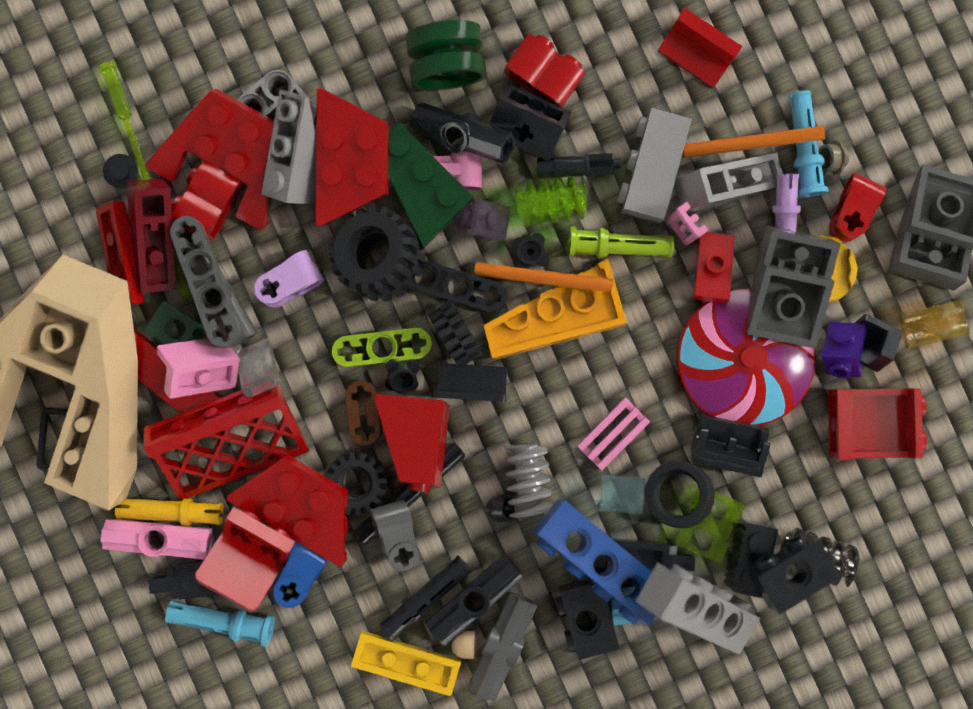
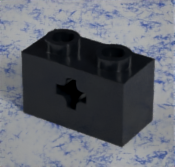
[489,83,572,161]

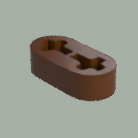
[345,380,382,446]

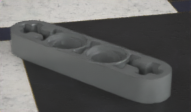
[170,216,242,348]

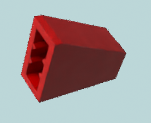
[375,394,450,493]

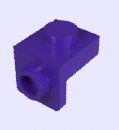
[821,322,867,378]

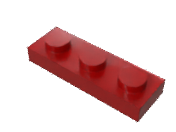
[95,201,144,308]

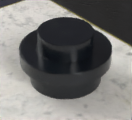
[103,154,139,189]

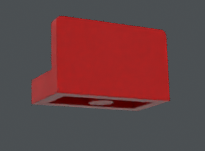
[658,8,743,88]

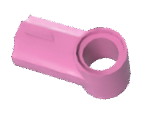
[433,152,482,191]

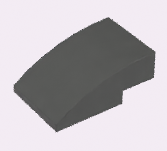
[888,164,973,291]
[746,225,841,348]

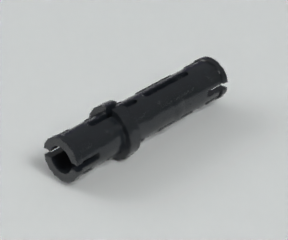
[379,555,472,641]

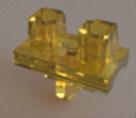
[898,300,971,348]

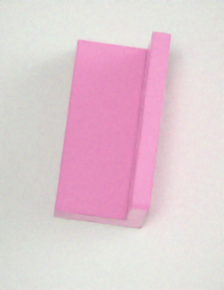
[157,337,240,399]

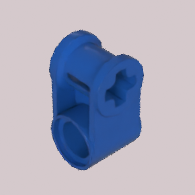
[273,542,328,608]

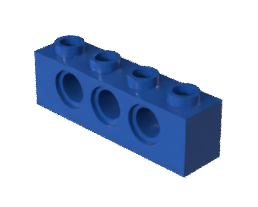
[532,499,656,626]

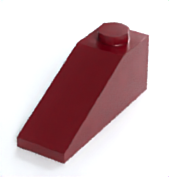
[126,179,176,293]

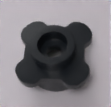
[512,233,549,268]
[384,359,420,393]

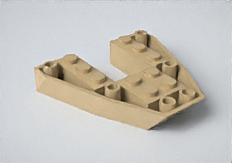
[0,255,138,511]

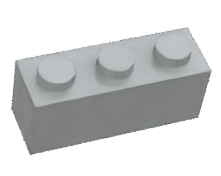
[617,108,692,224]

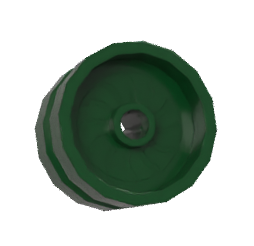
[405,20,487,91]

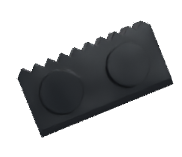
[723,518,778,598]

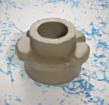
[819,140,849,175]

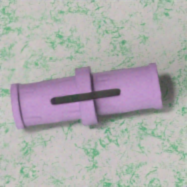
[772,173,801,232]

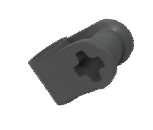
[370,499,419,572]

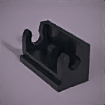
[691,414,770,478]

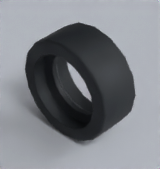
[645,461,715,528]

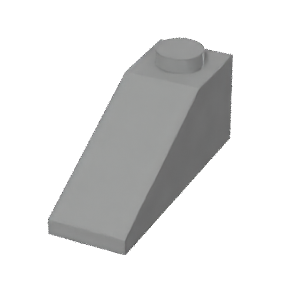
[675,152,783,213]

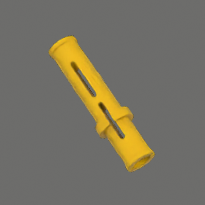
[115,498,224,526]

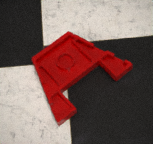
[145,89,274,231]

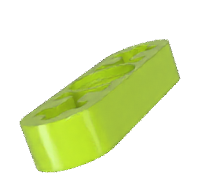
[332,328,432,367]

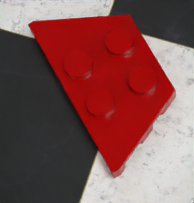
[316,88,389,226]
[226,454,348,568]

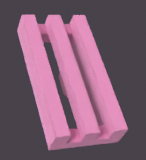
[666,202,708,245]
[577,397,650,471]

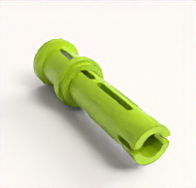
[568,226,674,259]

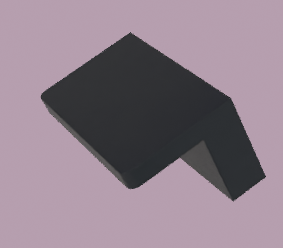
[436,363,507,402]

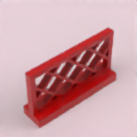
[143,377,309,501]

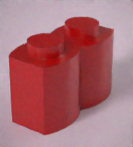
[504,33,585,108]
[171,161,245,243]

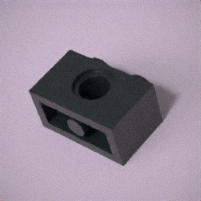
[747,534,841,615]
[554,578,620,660]

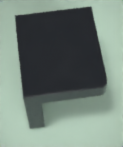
[855,314,903,373]

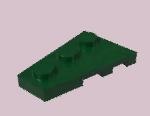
[388,122,474,248]

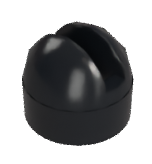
[486,494,515,523]

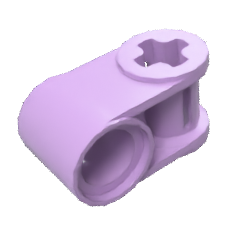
[254,250,324,308]

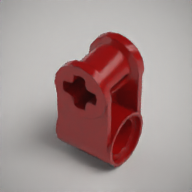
[829,172,887,243]

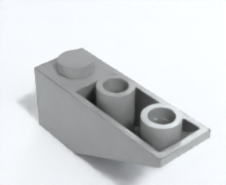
[262,90,316,204]

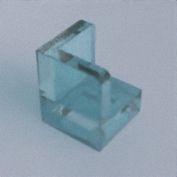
[597,475,645,514]

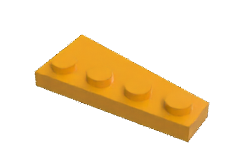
[484,258,627,360]

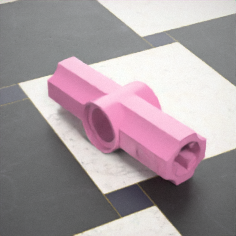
[100,518,213,559]

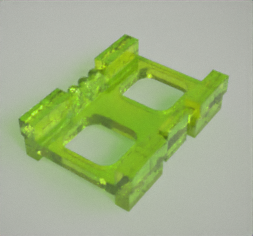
[675,488,745,564]

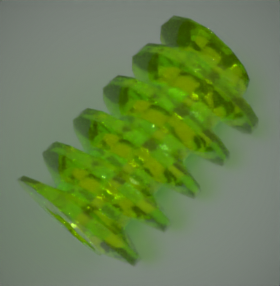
[513,175,587,227]

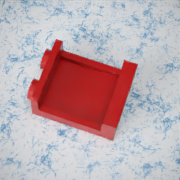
[828,388,927,460]

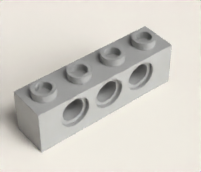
[636,563,760,655]

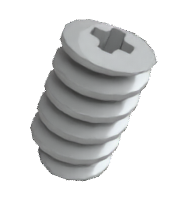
[504,444,553,518]

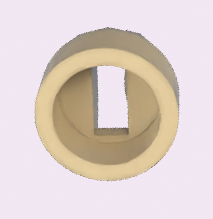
[451,630,476,659]

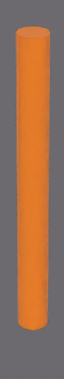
[684,126,825,158]
[474,262,613,293]

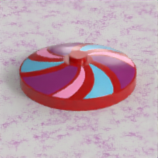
[676,289,816,426]

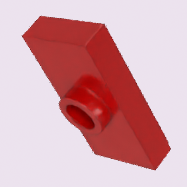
[692,232,735,304]

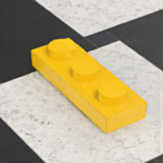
[351,630,461,696]

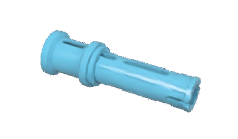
[789,90,829,198]
[165,601,275,647]

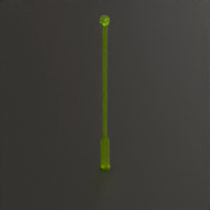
[99,61,192,299]

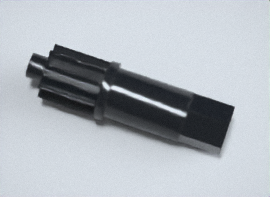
[537,153,620,179]

